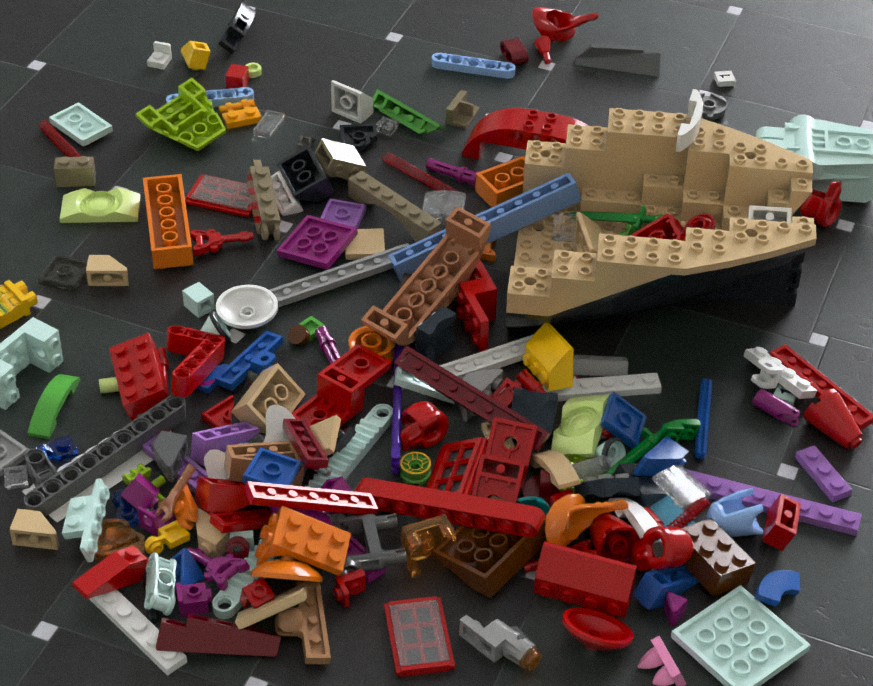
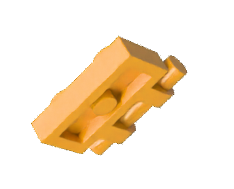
[218,99,262,129]

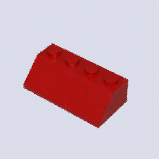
[534,541,637,618]

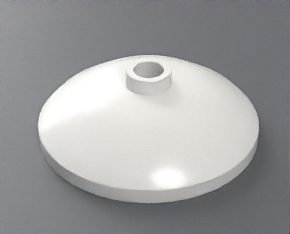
[216,285,278,329]

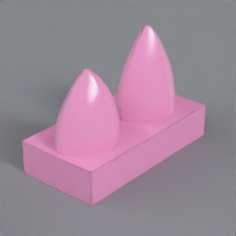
[637,636,687,686]

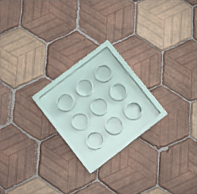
[671,585,811,686]

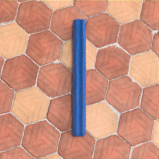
[694,378,712,459]

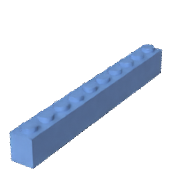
[388,172,582,282]

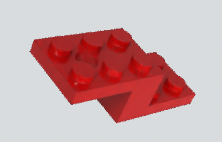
[456,259,497,352]
[291,344,392,427]
[471,417,538,503]

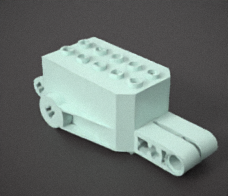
[756,115,873,203]

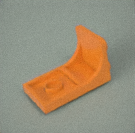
[255,506,351,576]

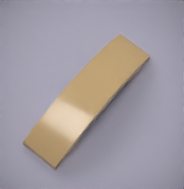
[530,449,581,489]

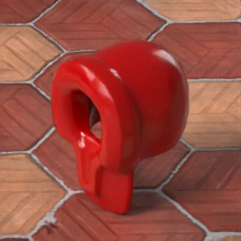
[800,181,842,228]
[400,401,449,452]
[632,525,693,571]

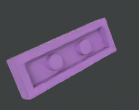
[795,445,853,502]

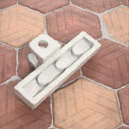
[743,347,817,399]

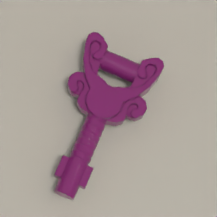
[187,547,250,591]

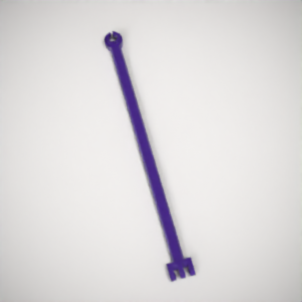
[391,343,403,474]

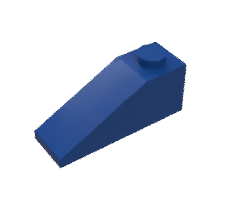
[633,436,689,476]
[633,565,699,610]

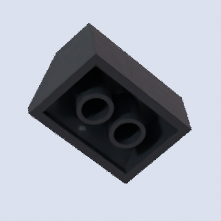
[276,145,335,202]

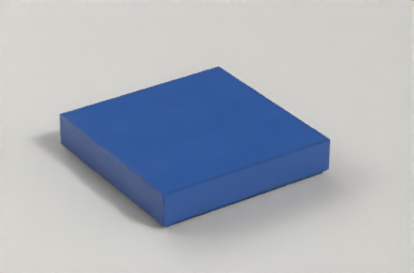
[600,392,647,449]
[242,447,303,485]

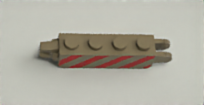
[247,160,281,240]

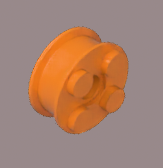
[348,326,395,367]

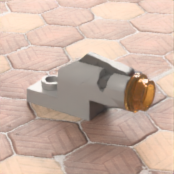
[459,614,542,671]

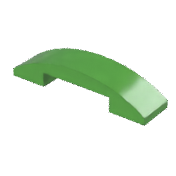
[28,374,80,439]

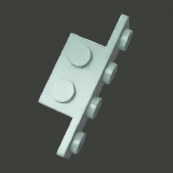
[62,478,110,563]

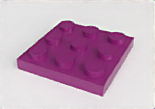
[276,215,358,270]

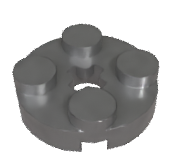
[700,93,727,122]

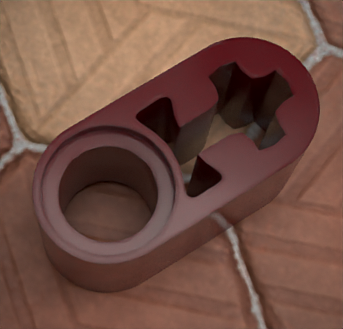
[500,38,529,65]

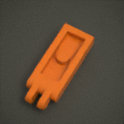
[169,484,199,530]

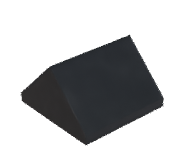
[612,463,667,508]

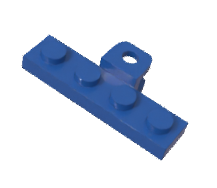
[214,331,284,391]

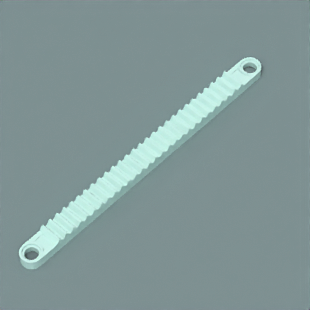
[212,404,393,619]

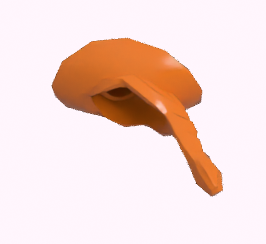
[545,494,629,547]

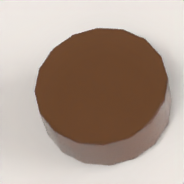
[288,324,310,346]

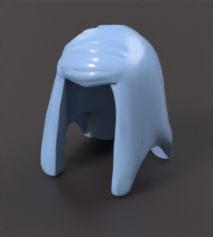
[706,488,763,537]

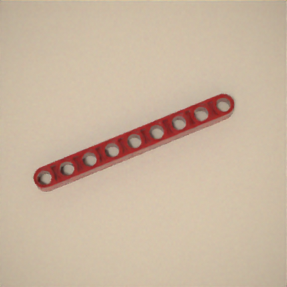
[353,477,545,538]

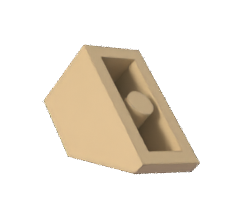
[86,255,129,286]
[196,508,230,558]
[9,509,59,550]

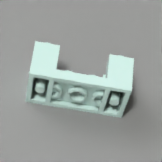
[0,317,63,410]

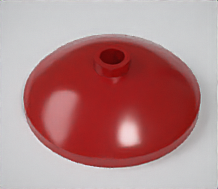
[562,608,634,651]

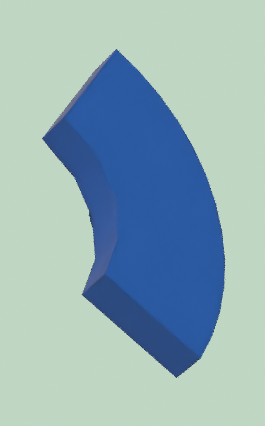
[754,570,800,606]

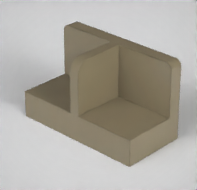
[446,90,480,129]

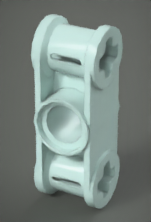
[144,552,177,616]

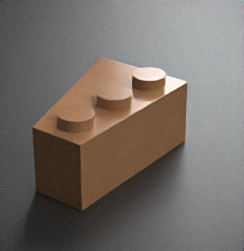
[224,441,304,486]

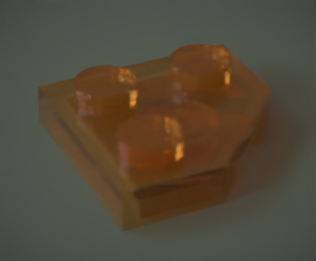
[95,519,145,560]

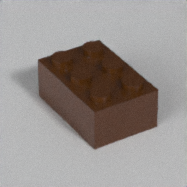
[681,518,756,596]

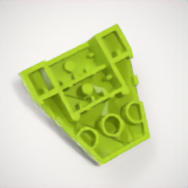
[136,78,226,151]

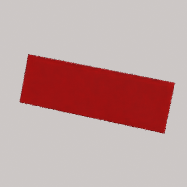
[209,508,272,533]

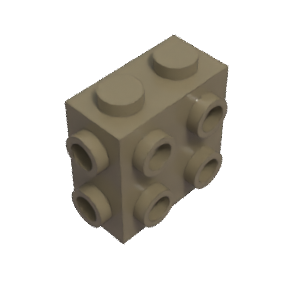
[314,138,366,181]

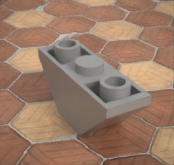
[459,368,504,422]

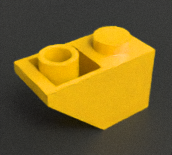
[181,41,211,70]

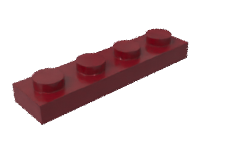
[282,419,329,470]

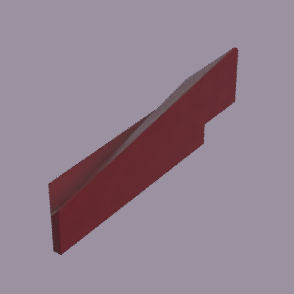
[156,613,281,657]

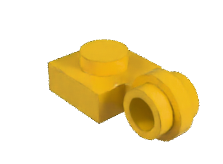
[144,520,190,554]

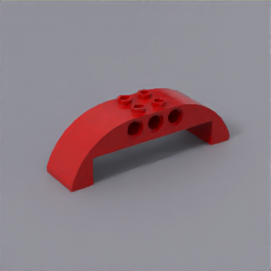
[462,108,589,159]

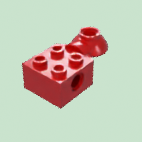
[632,213,715,241]

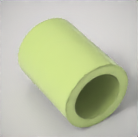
[99,377,119,394]

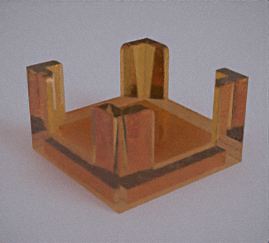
[401,514,456,578]

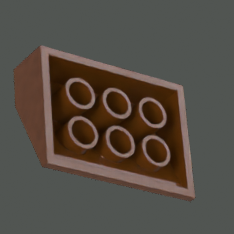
[433,495,547,598]

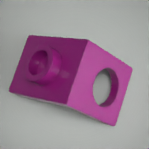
[137,506,176,536]

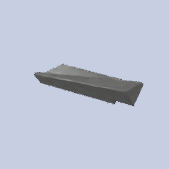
[575,43,661,77]

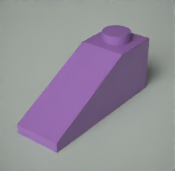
[191,421,259,466]

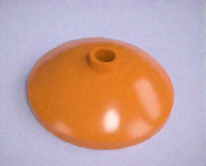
[250,556,323,582]

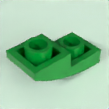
[655,419,701,443]

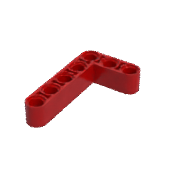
[166,326,225,397]

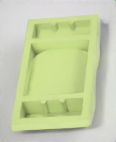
[60,188,141,223]
[551,394,610,459]

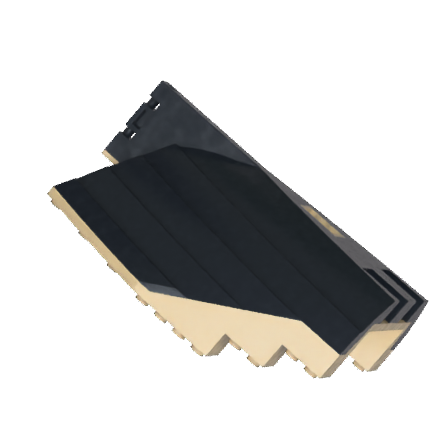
[506,108,817,329]

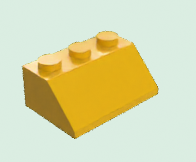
[522,322,574,391]

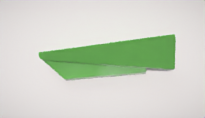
[373,89,445,136]

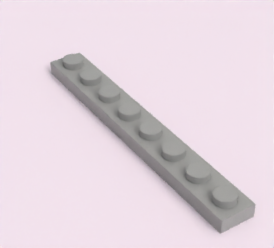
[269,243,409,308]

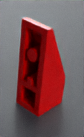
[72,546,148,599]

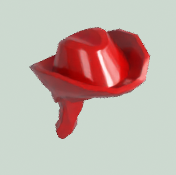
[532,7,599,42]

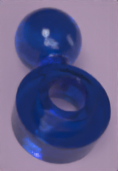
[112,490,139,527]

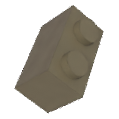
[54,156,96,187]

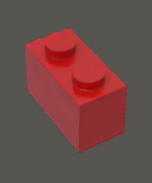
[762,494,801,551]

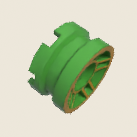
[400,452,431,486]

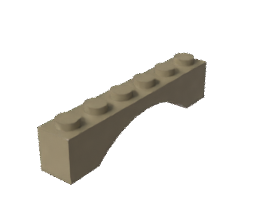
[348,171,442,242]

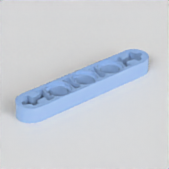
[432,53,515,79]
[166,87,254,107]

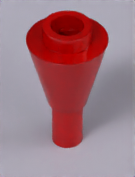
[534,36,551,64]

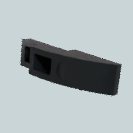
[218,2,256,54]

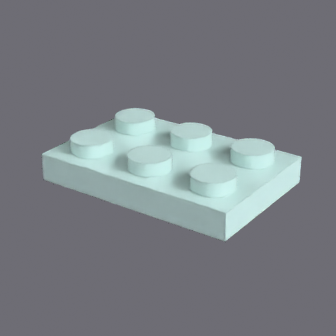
[49,102,113,147]

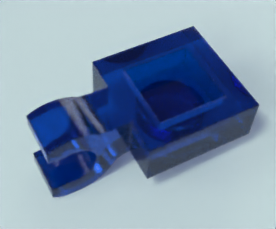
[36,435,78,462]

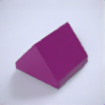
[664,592,687,626]

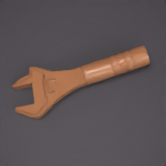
[156,464,196,522]

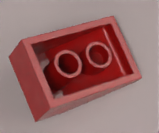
[195,477,251,515]

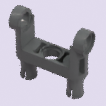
[329,513,407,575]

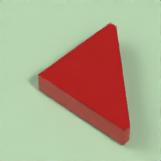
[201,395,234,428]

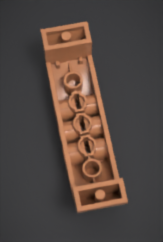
[361,206,491,346]

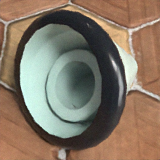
[200,311,231,342]
[591,437,627,471]

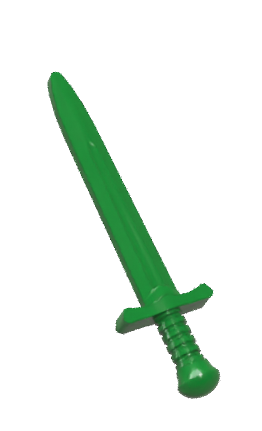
[570,205,663,231]
[605,423,666,476]

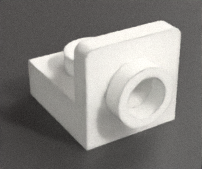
[147,41,172,70]

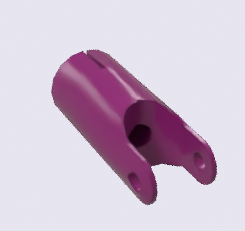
[752,389,800,426]

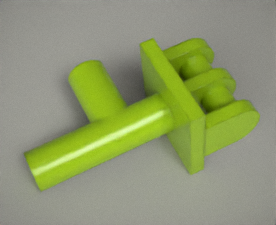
[122,463,166,503]

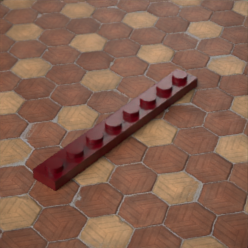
[394,345,550,453]

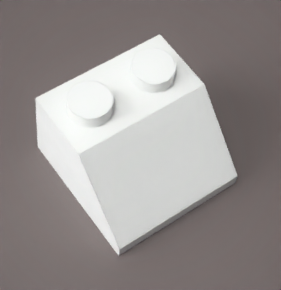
[331,80,373,124]

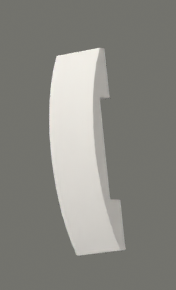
[675,89,703,152]
[608,498,664,571]

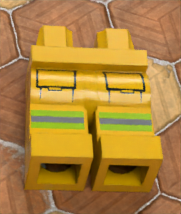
[0,280,38,329]

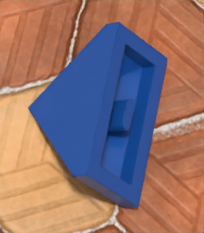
[169,548,205,595]

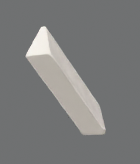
[271,170,304,216]

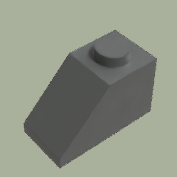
[152,430,188,482]

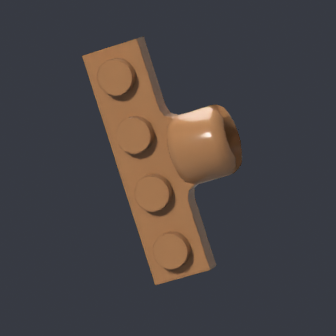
[275,582,331,664]

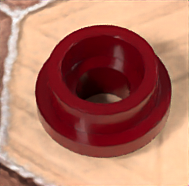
[226,536,250,559]

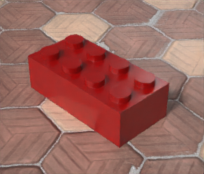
[109,332,170,421]

